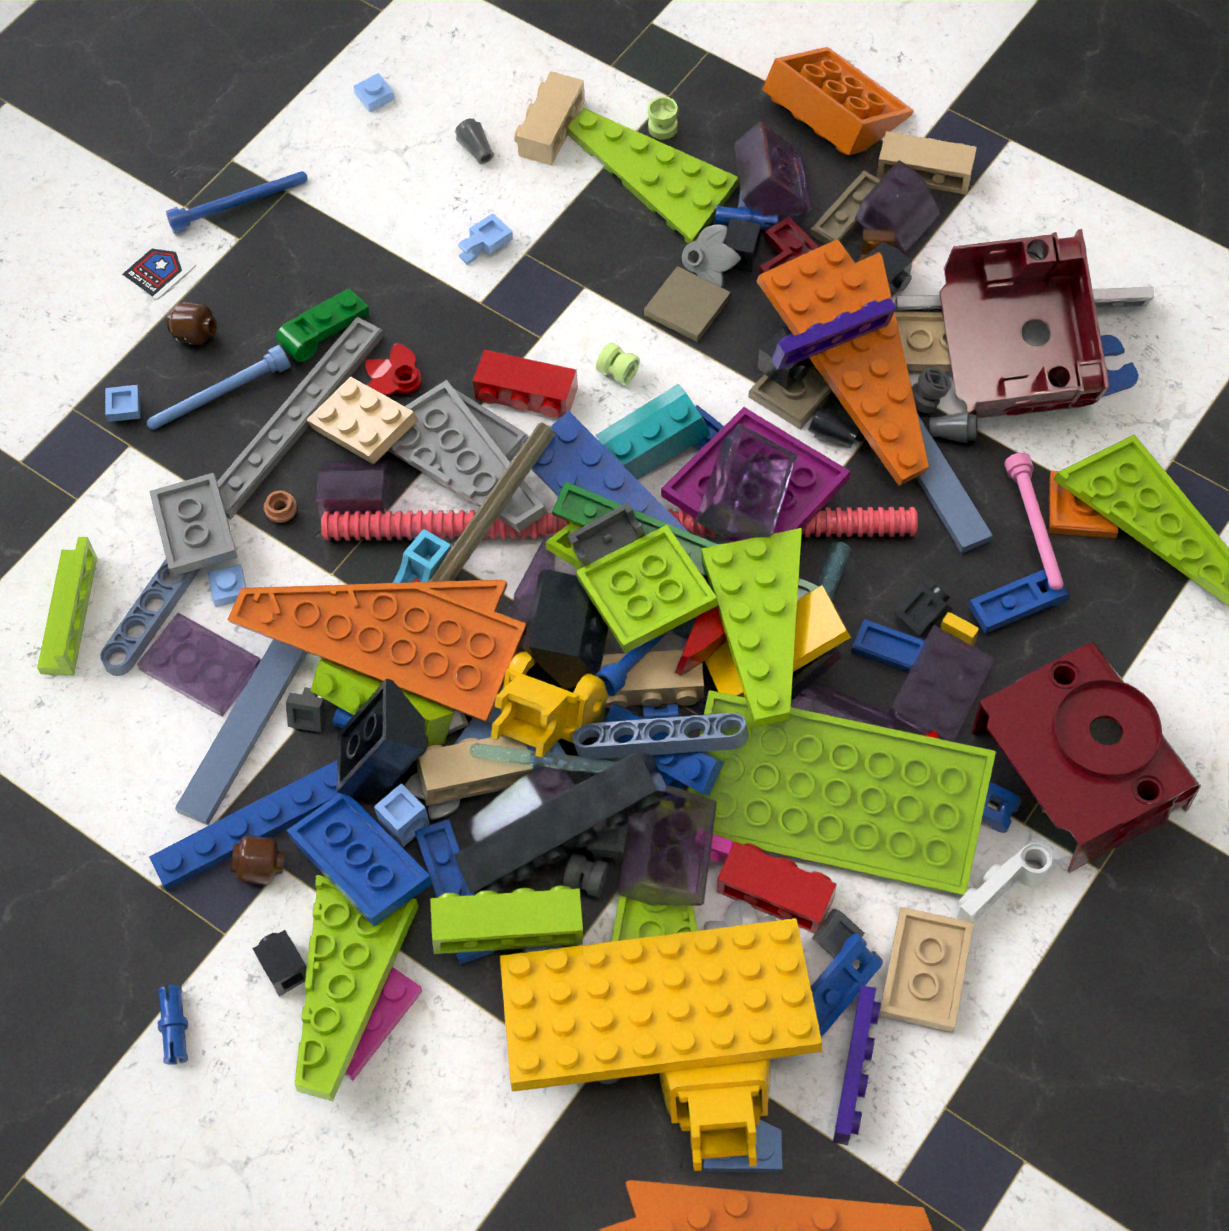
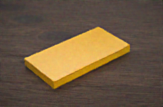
[705,586,851,697]

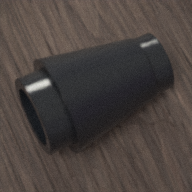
[808,407,859,448]

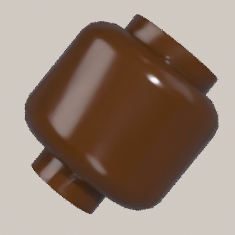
[167,302,217,345]
[230,836,285,885]

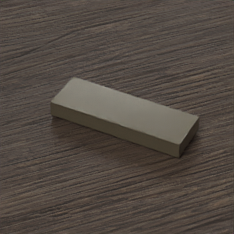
[810,171,889,244]

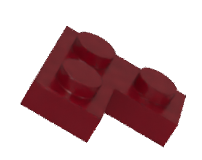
[759,217,819,274]

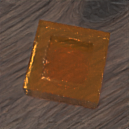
[861,230,895,259]

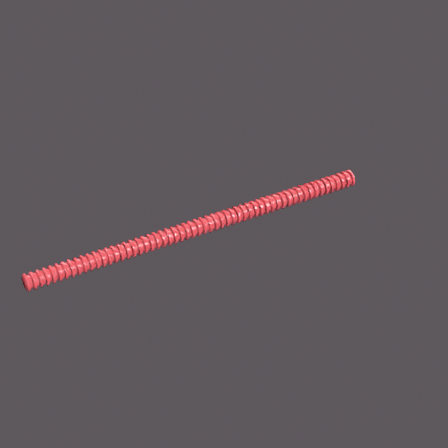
[321,507,918,541]

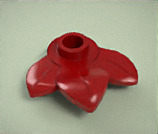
[365,343,422,396]

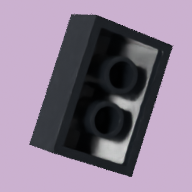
[523,569,608,690]
[337,678,428,802]

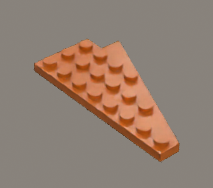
[757,239,929,486]
[227,579,527,723]
[599,1180,933,1231]

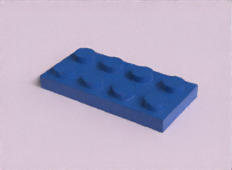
[287,793,432,927]

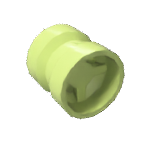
[648,96,678,140]
[596,342,640,385]

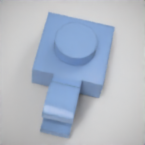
[458,213,513,264]

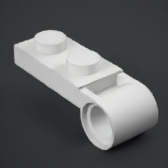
[957,842,1053,922]

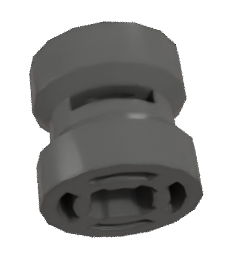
[912,367,951,413]
[563,853,610,898]

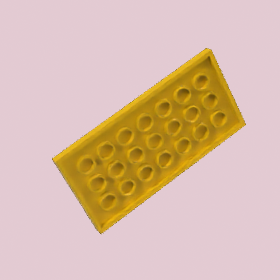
[500,918,822,1092]

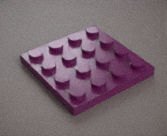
[661,407,851,542]

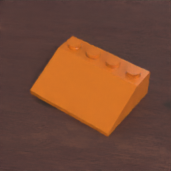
[762,46,914,155]

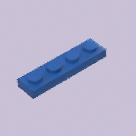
[605,704,724,795]
[415,819,494,965]

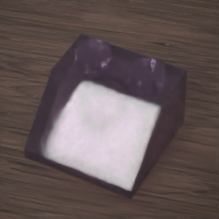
[855,160,940,255]
[315,460,391,519]

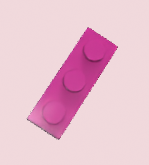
[345,967,423,1081]

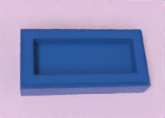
[851,619,929,676]

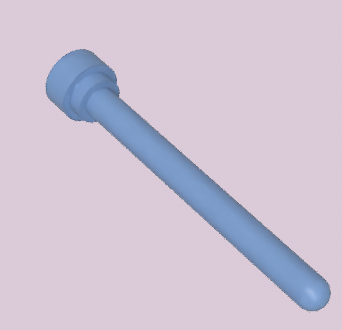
[147,345,291,430]

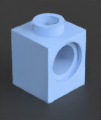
[374,783,430,847]

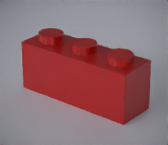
[472,350,578,418]
[717,842,837,934]

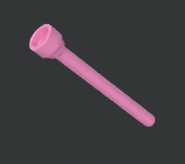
[1005,453,1063,590]

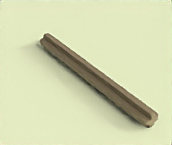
[428,422,555,582]

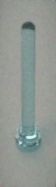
[470,743,623,774]

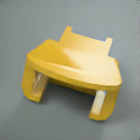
[491,651,608,758]
[660,1059,770,1171]

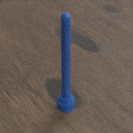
[165,171,308,234]
[595,630,670,696]

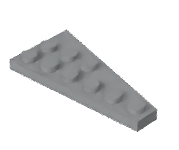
[388,380,547,532]

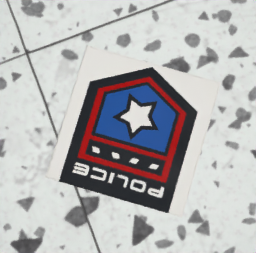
[118,237,196,300]

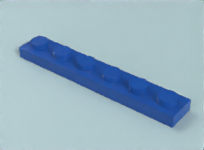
[149,760,339,891]

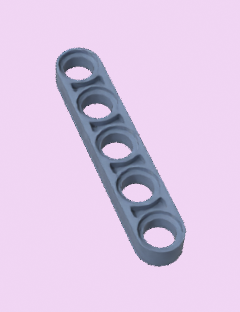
[100,559,201,676]
[572,713,749,759]

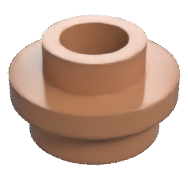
[264,490,297,523]

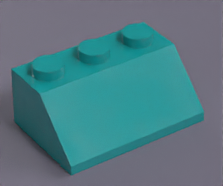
[596,383,711,480]

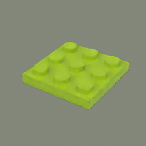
[576,525,718,653]

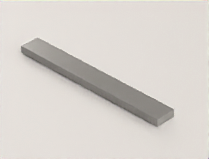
[894,286,1154,312]
[217,317,384,520]

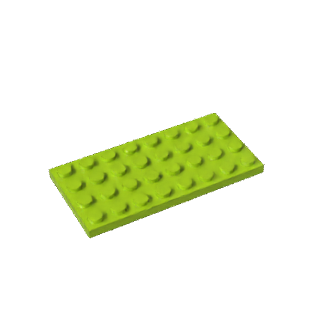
[679,690,996,895]

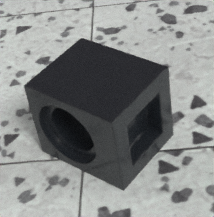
[723,218,761,272]
[252,930,307,997]

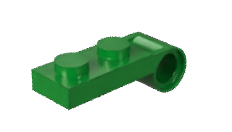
[276,288,369,362]

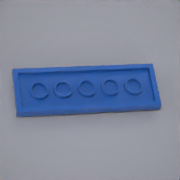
[531,410,689,532]

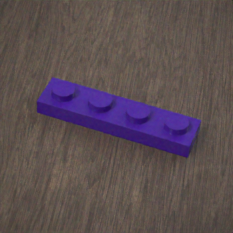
[771,298,896,370]
[833,985,881,1146]

